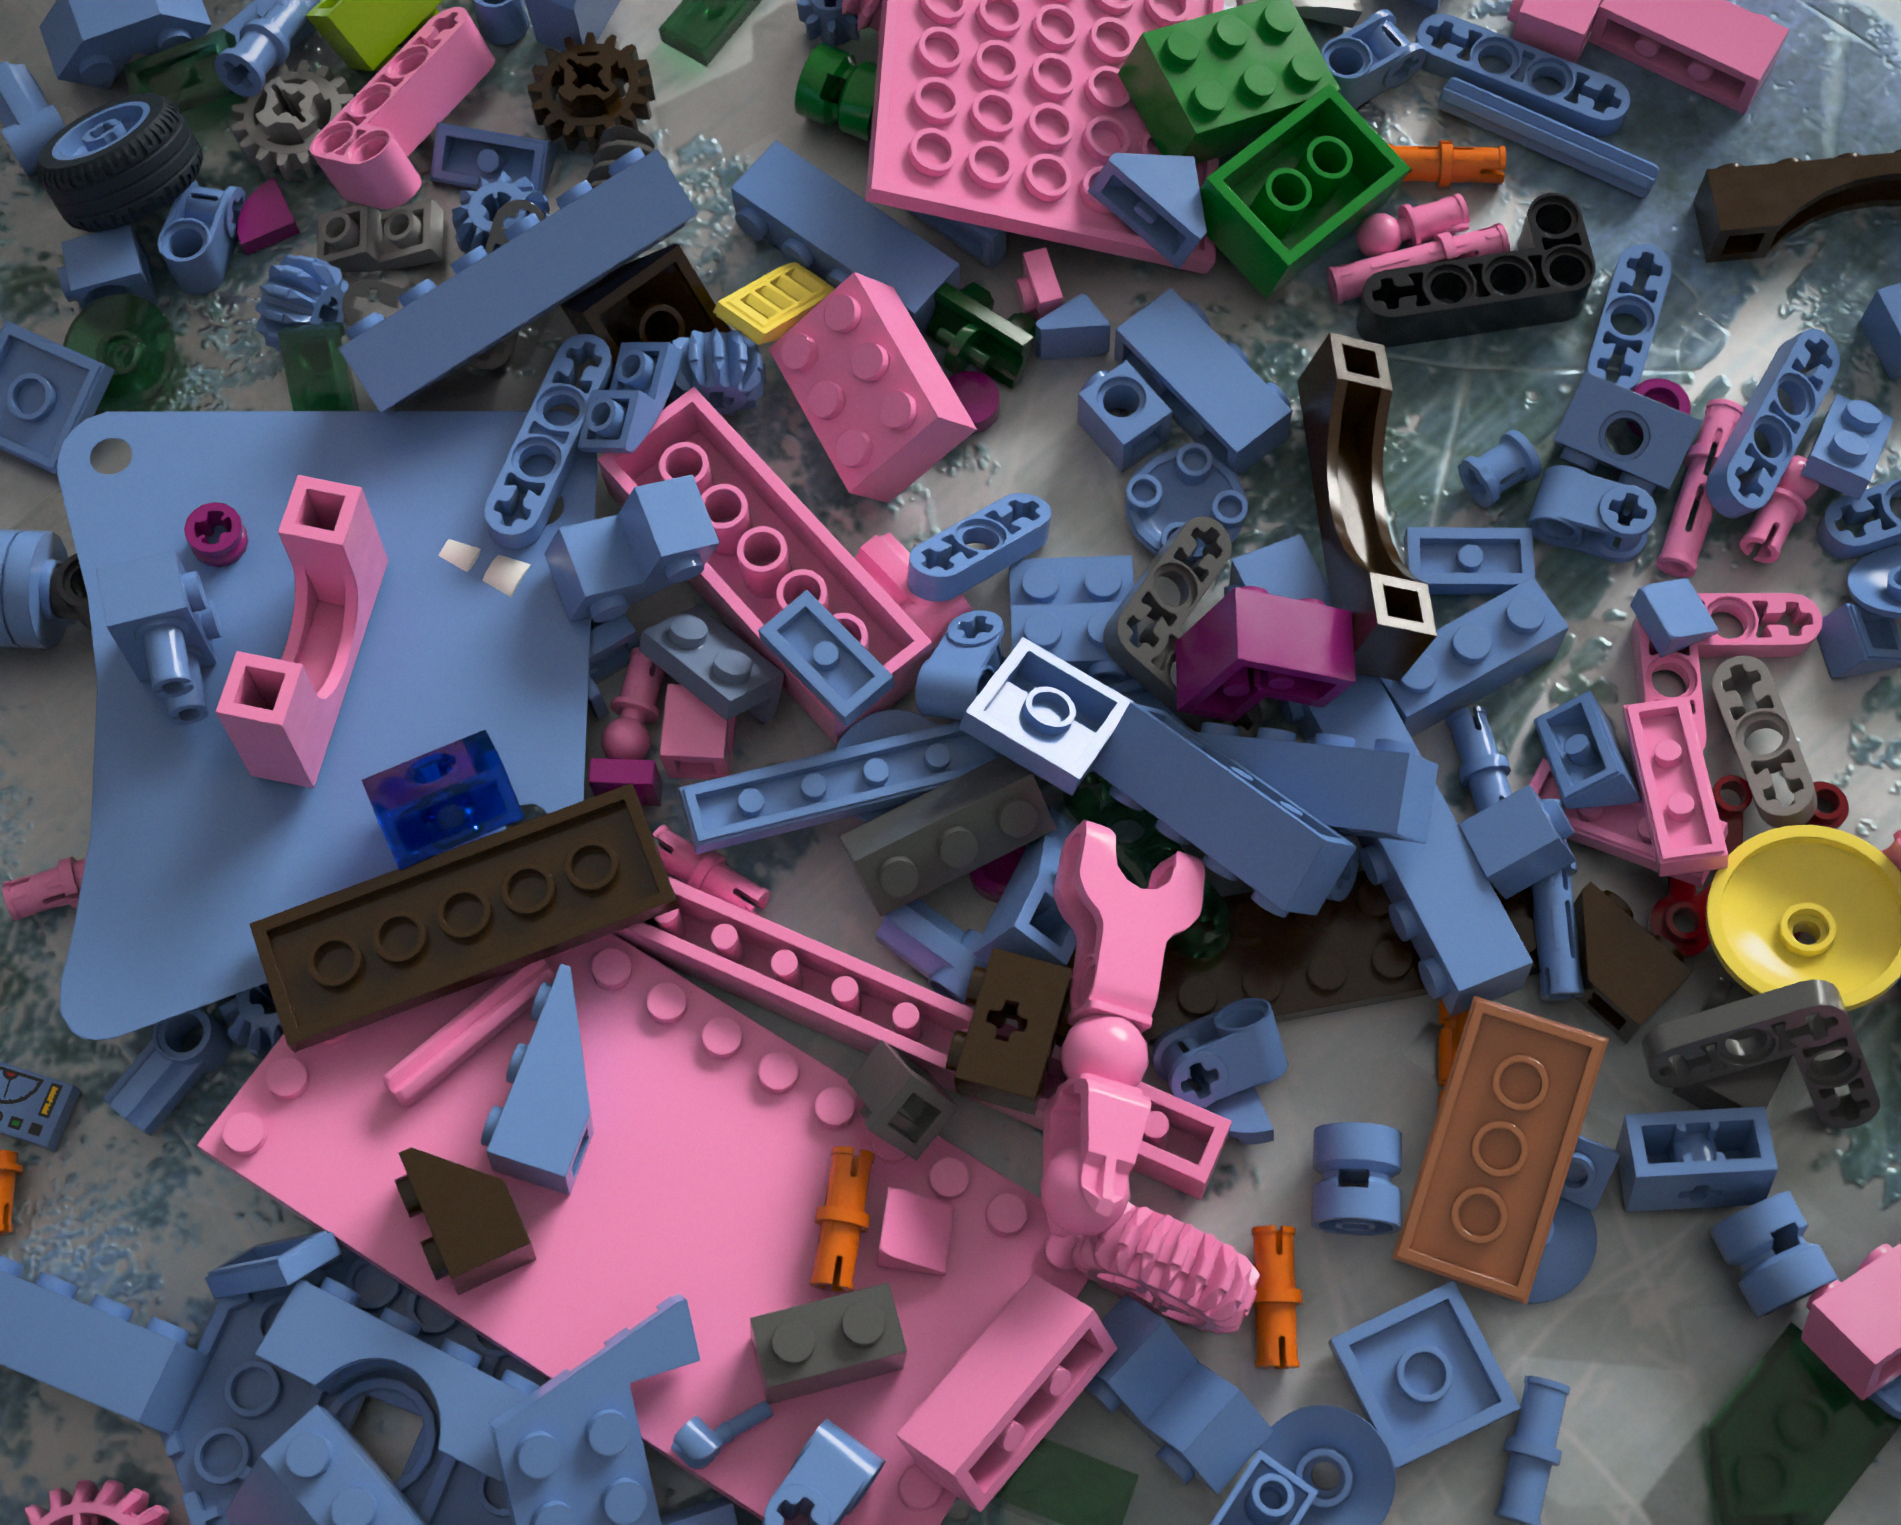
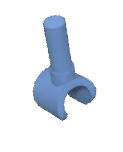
[671,1400,773,1469]

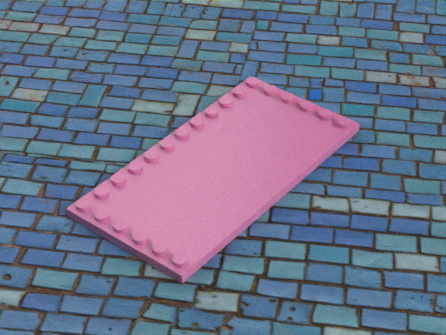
[197,933,1089,1525]

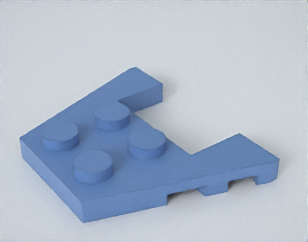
[489,1294,738,1525]

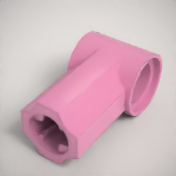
[855,532,972,649]

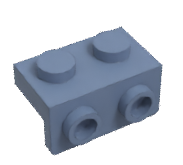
[639,605,785,724]

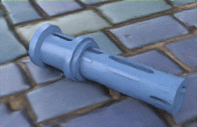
[214,0,321,97]

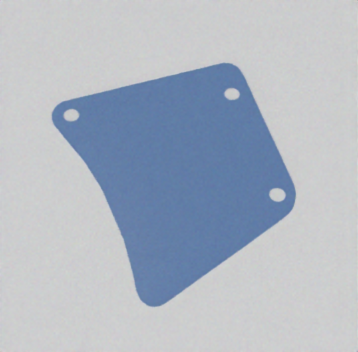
[57,410,598,1041]

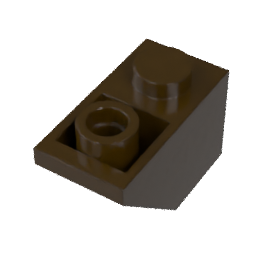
[1574,881,1693,1044]
[394,1147,536,1295]

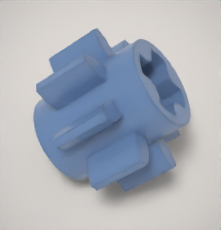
[797,0,860,47]

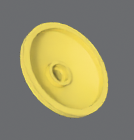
[1706,825,1901,1014]

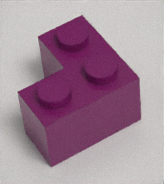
[1175,586,1356,722]

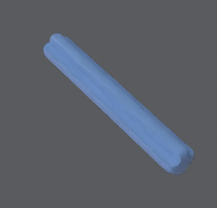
[1438,77,1659,197]

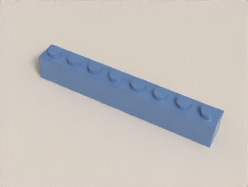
[1224,534,1533,1017]

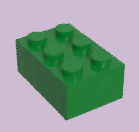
[1118,0,1341,164]
[1200,83,1411,299]

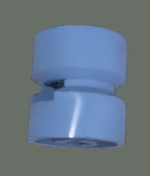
[1311,1122,1402,1236]
[1709,1190,1839,1318]

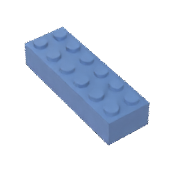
[338,147,698,413]

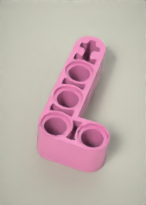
[309,7,495,209]

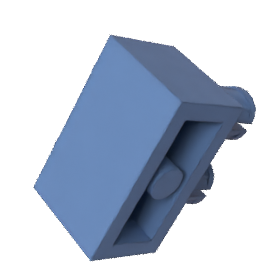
[95,550,222,725]

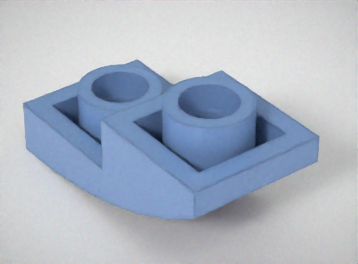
[577,342,683,453]

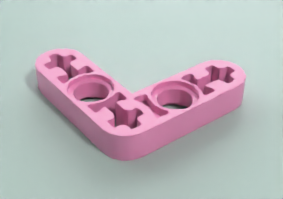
[1632,593,1823,751]

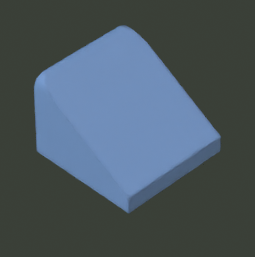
[1036,293,1111,360]
[1630,578,1719,658]
[1817,603,1901,678]

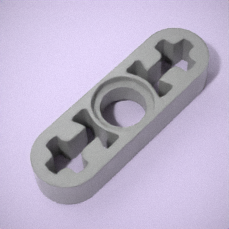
[1712,655,1817,828]

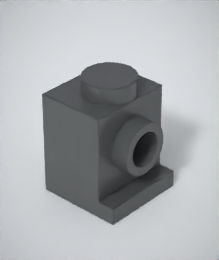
[848,1040,959,1161]

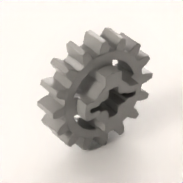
[231,60,354,181]

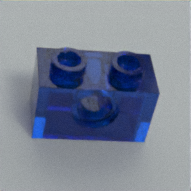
[362,729,525,870]

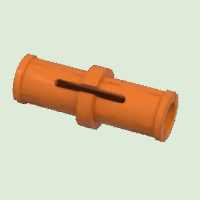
[1388,140,1506,188]
[809,1146,875,1293]
[1251,1225,1303,1369]

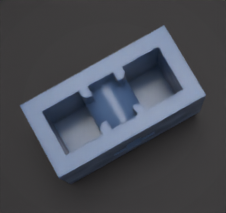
[1615,1106,1778,1212]

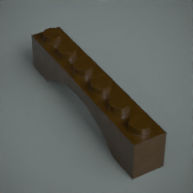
[1693,149,1901,263]
[1297,332,1437,682]

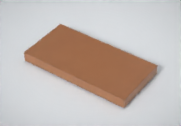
[1392,996,1609,1305]

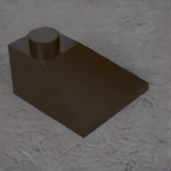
[560,243,731,370]

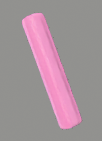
[383,959,556,1107]

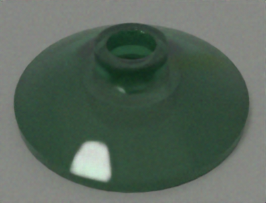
[63,294,177,412]

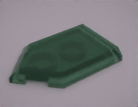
[1705,1322,1901,1525]

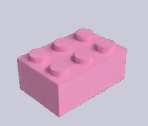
[768,272,977,503]

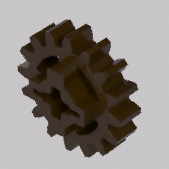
[528,32,656,153]

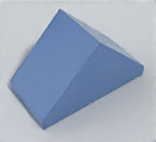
[525,0,621,51]
[1088,153,1207,269]

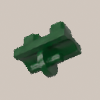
[926,282,1036,389]

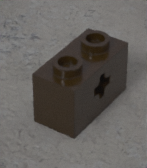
[946,948,1072,1115]

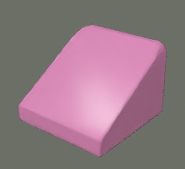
[877,1187,955,1276]

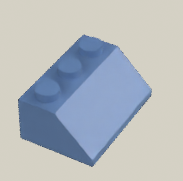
[224,1404,430,1525]

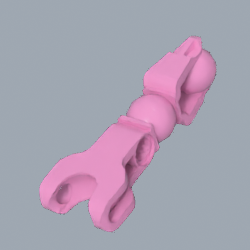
[1040,820,1205,1237]

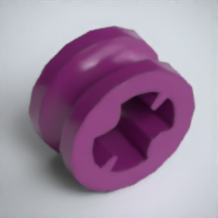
[184,502,248,567]

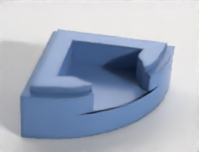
[1202,1086,1274,1144]

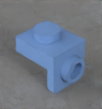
[588,613,640,720]

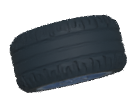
[36,93,203,232]

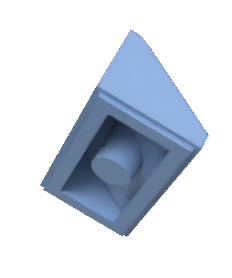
[430,122,558,195]
[1533,690,1642,809]

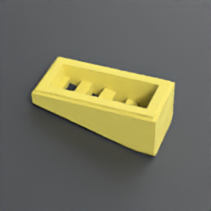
[713,262,835,345]

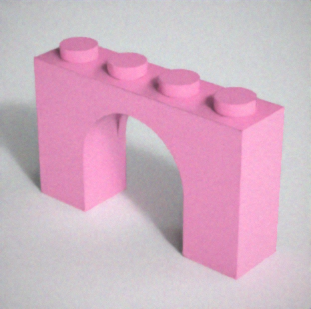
[216,475,388,789]

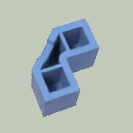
[39,0,212,89]
[544,474,720,622]
[1084,1294,1274,1495]

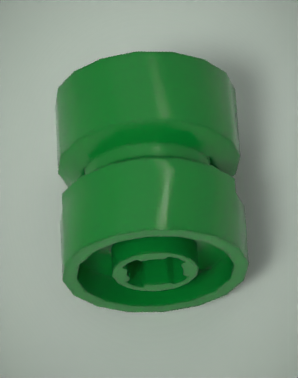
[794,43,877,143]

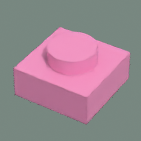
[1015,247,1063,321]

